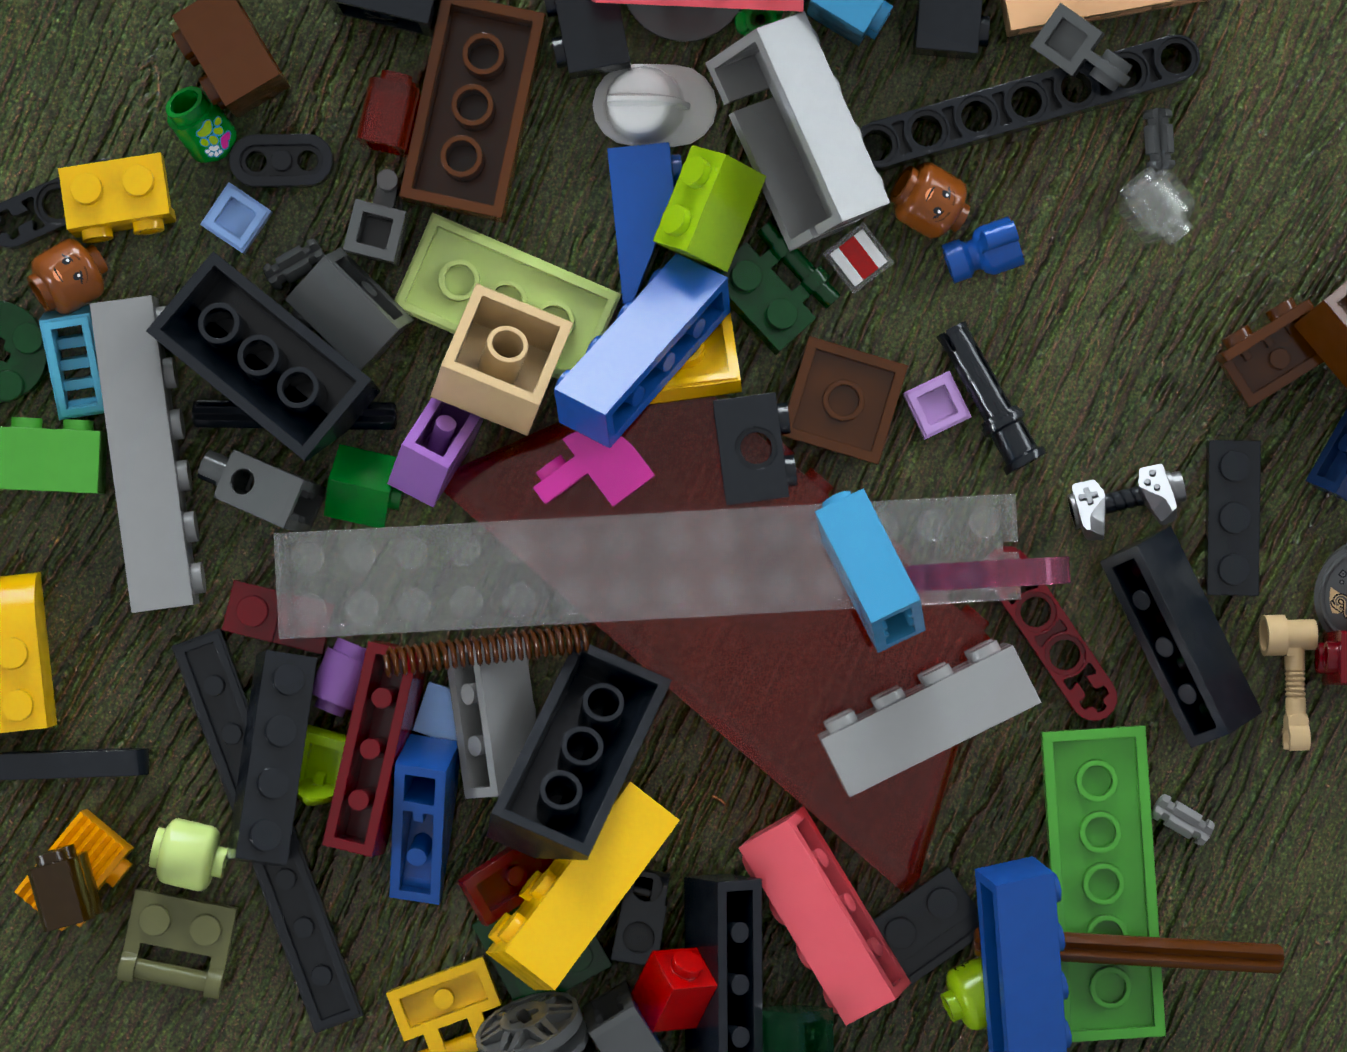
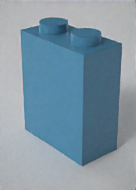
[815,488,926,653]

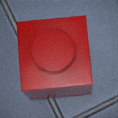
[631,947,718,1032]

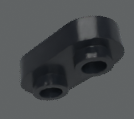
[229,134,334,188]

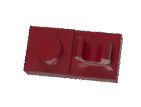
[222,580,336,655]
[457,847,555,926]

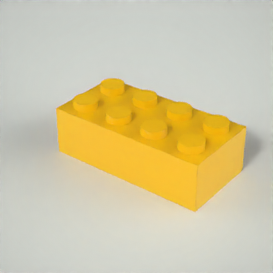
[486,782,680,990]

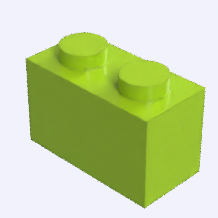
[653,145,767,272]

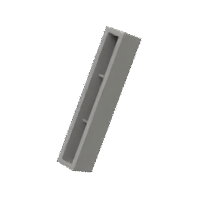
[90,295,206,613]

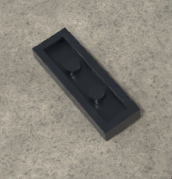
[1204,440,1261,596]

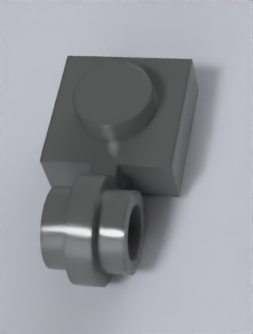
[1030,3,1133,92]

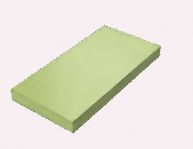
[394,212,622,379]

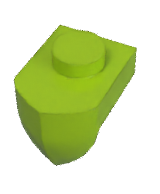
[297,725,347,806]

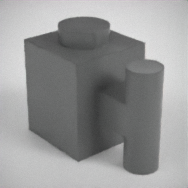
[343,169,410,267]

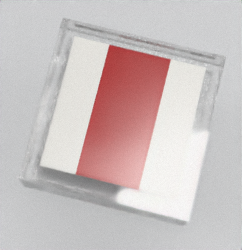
[822,222,895,295]

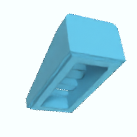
[39,305,104,420]

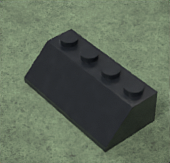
[146,251,381,462]
[487,640,672,860]

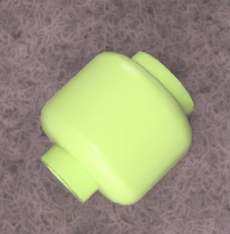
[149,818,228,892]

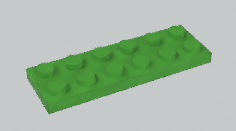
[1040,725,1166,1042]

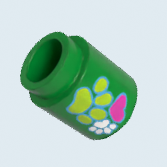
[166,86,237,163]

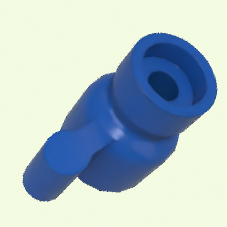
[941,216,1025,284]

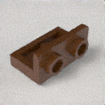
[1214,297,1324,409]

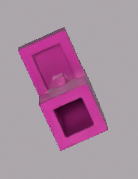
[533,432,655,507]

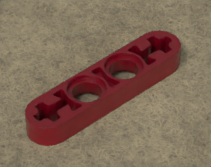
[983,546,1117,721]

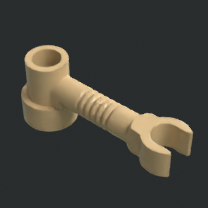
[1259,615,1318,751]

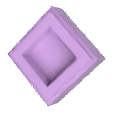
[902,371,972,440]

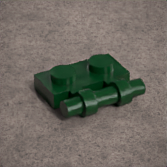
[714,220,841,355]

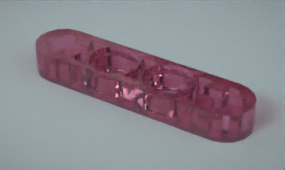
[903,556,1071,592]

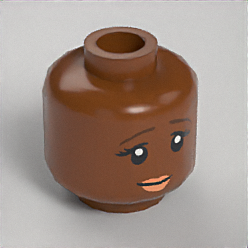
[890,162,970,239]
[27,238,108,315]

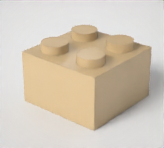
[430,283,573,436]

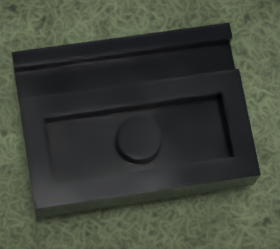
[872,866,979,988]

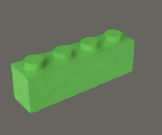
[0,417,108,494]

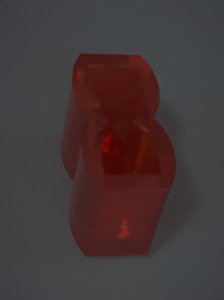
[356,70,421,158]

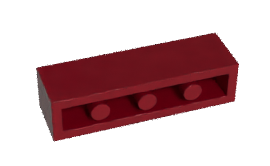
[322,641,427,857]

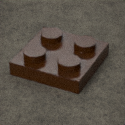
[781,336,908,465]

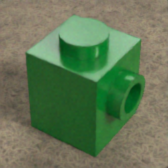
[324,444,404,529]

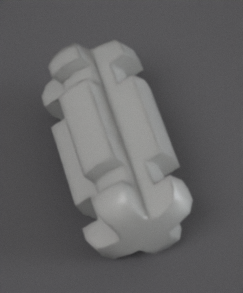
[1151,794,1215,846]

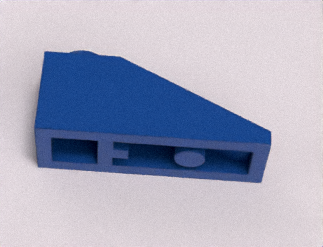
[607,142,682,306]
[389,734,459,905]

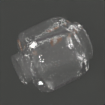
[1119,167,1196,245]

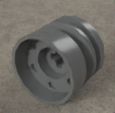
[475,991,597,1052]

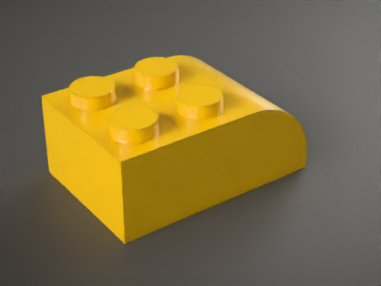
[0,572,57,733]

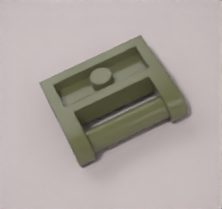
[117,887,239,1000]

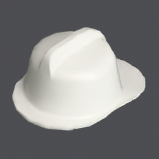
[592,64,717,147]

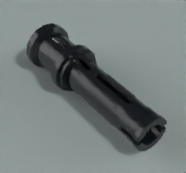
[936,321,1047,476]

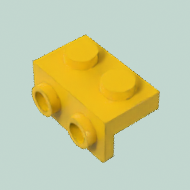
[58,152,176,243]

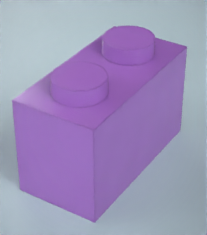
[387,398,484,508]

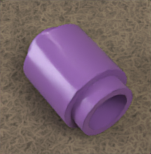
[312,637,366,718]

